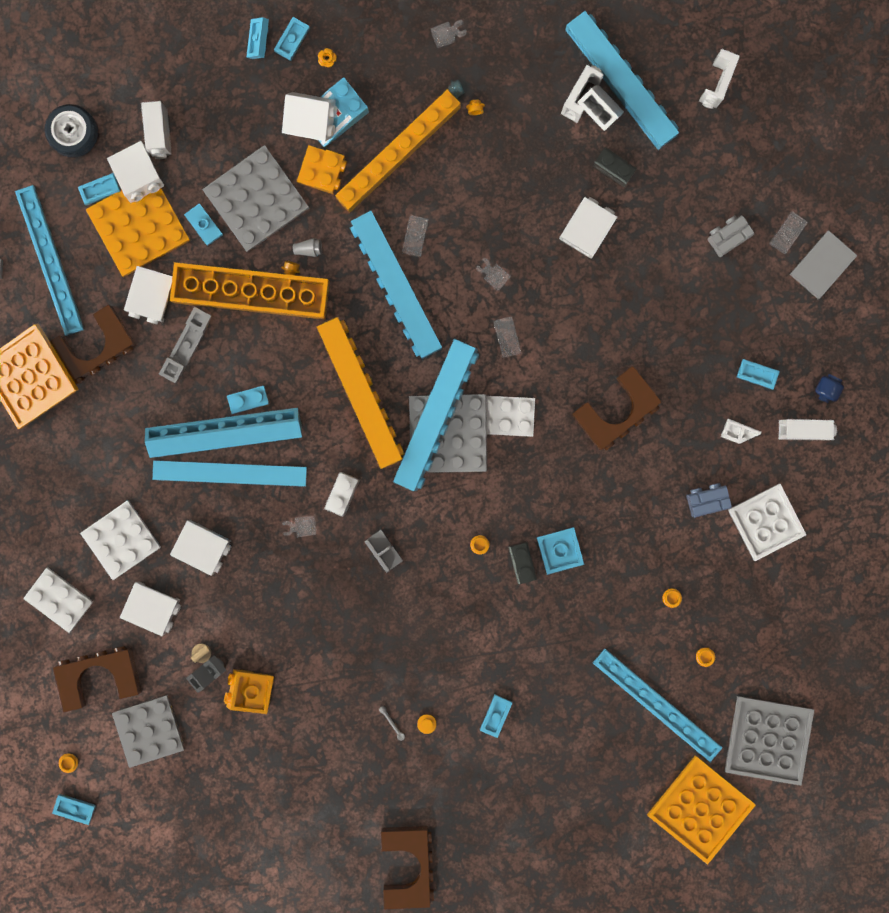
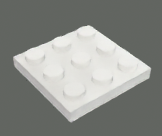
[728,484,806,561]
[80,500,161,580]

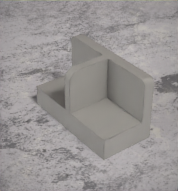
[364,530,403,573]

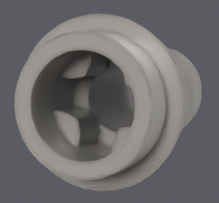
[293,238,322,257]

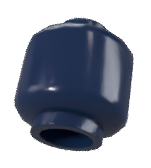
[815,374,844,404]

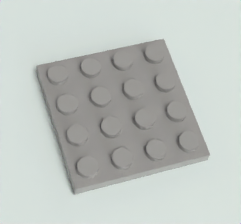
[202,145,309,253]
[409,394,487,472]
[724,696,814,786]

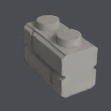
[707,215,754,257]

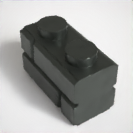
[593,147,637,187]
[508,541,537,585]

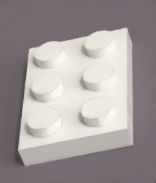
[486,396,535,437]
[23,568,94,633]

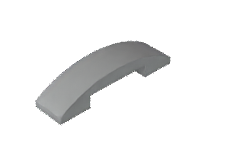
[159,307,212,383]

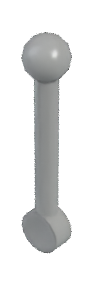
[379,706,405,741]

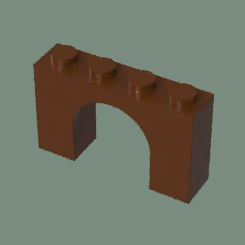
[50,305,136,386]
[571,366,661,450]
[53,646,142,713]
[381,826,434,909]

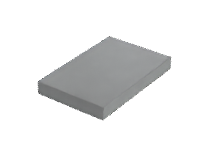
[790,230,857,299]

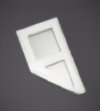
[721,419,761,444]

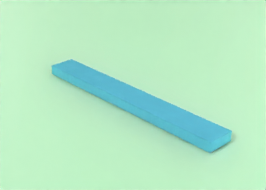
[15,185,85,336]
[152,461,307,486]
[593,648,722,762]

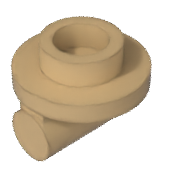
[191,643,211,663]

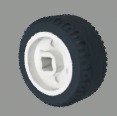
[44,104,98,157]

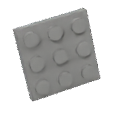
[112,695,185,768]

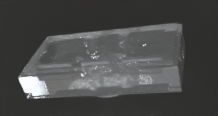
[769,211,808,254]
[402,215,429,257]
[493,316,521,358]

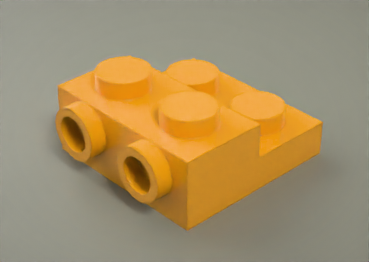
[297,145,347,195]
[224,669,274,714]

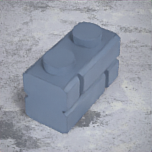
[687,483,732,518]

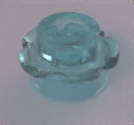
[448,80,464,98]

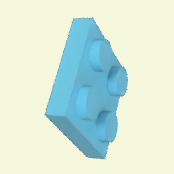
[537,527,584,575]

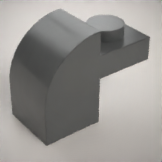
[186,655,226,693]

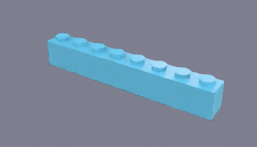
[565,11,679,150]
[350,211,442,359]
[393,339,479,491]
[145,408,302,458]

